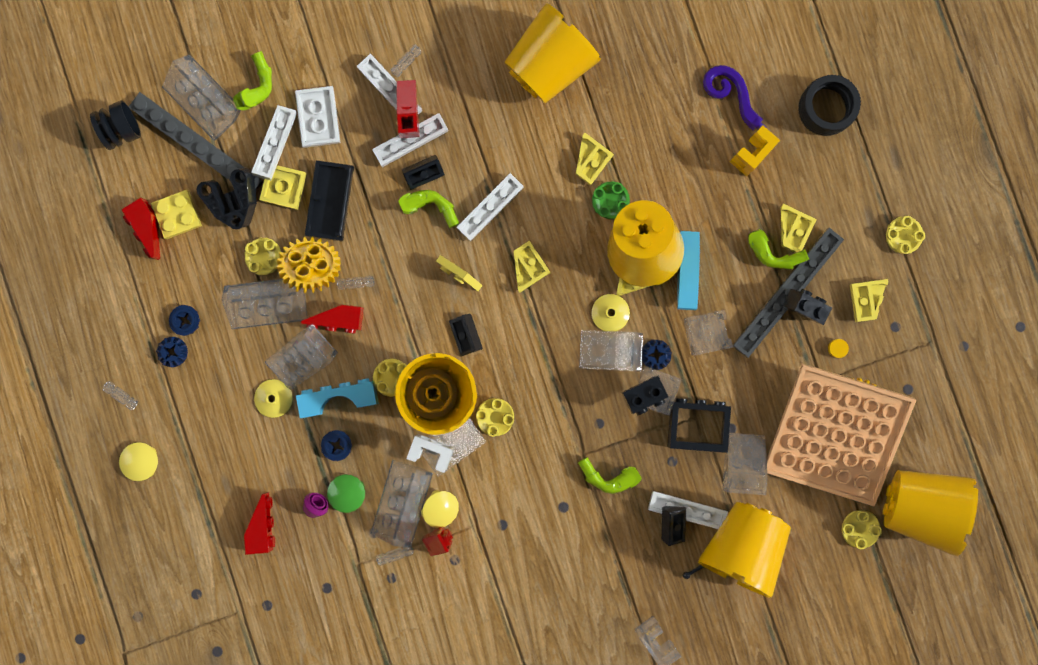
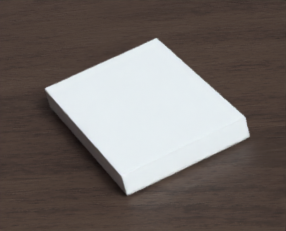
[295,86,341,148]

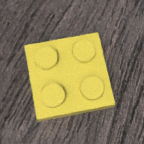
[259,165,307,210]
[151,190,202,239]

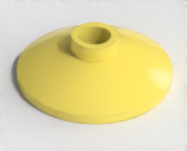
[591,294,630,332]
[254,379,293,418]

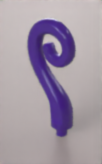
[703,65,766,131]

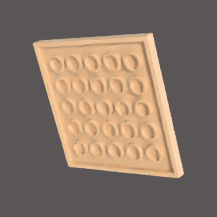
[763,363,916,507]

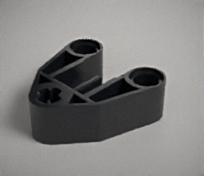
[196,168,257,230]

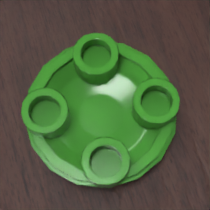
[592,181,630,219]
[327,474,365,513]

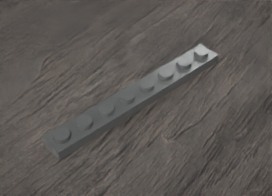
[129,92,264,191]
[732,228,844,358]

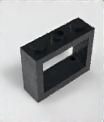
[667,398,731,453]

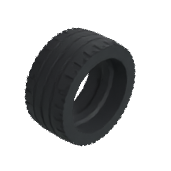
[798,75,861,136]

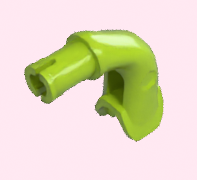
[233,51,272,110]
[399,190,459,228]
[748,229,810,269]
[578,457,642,494]

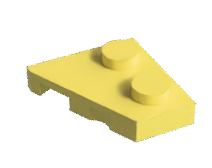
[514,241,550,293]
[849,279,888,322]

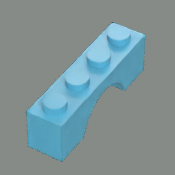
[296,378,379,418]

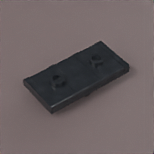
[305,160,355,242]

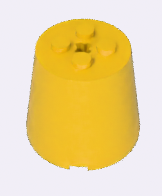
[504,3,601,103]
[607,200,684,287]
[395,353,477,435]
[883,470,978,556]
[698,502,791,598]

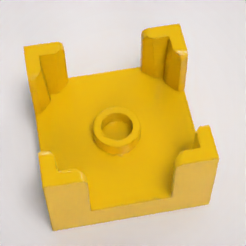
[729,125,780,176]

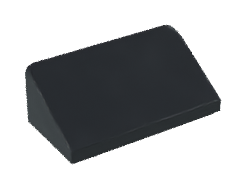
[402,155,445,190]
[449,314,483,357]
[661,506,686,546]

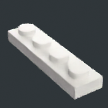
[357,54,422,114]
[251,105,297,181]
[372,113,449,167]
[457,173,524,241]
[648,491,728,529]

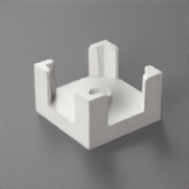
[406,434,455,473]

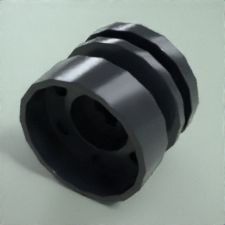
[90,100,141,150]

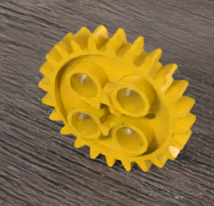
[277,237,341,293]

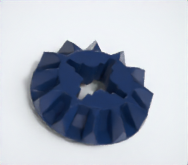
[169,305,200,336]
[156,337,188,367]
[641,340,672,370]
[321,430,352,461]

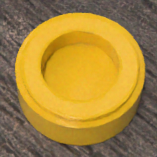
[828,339,849,358]

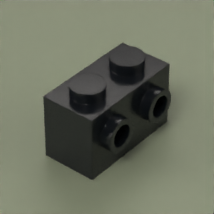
[782,289,832,325]
[621,376,669,416]

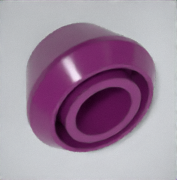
[303,493,328,518]

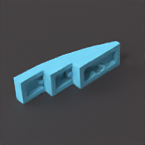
[677,231,700,310]

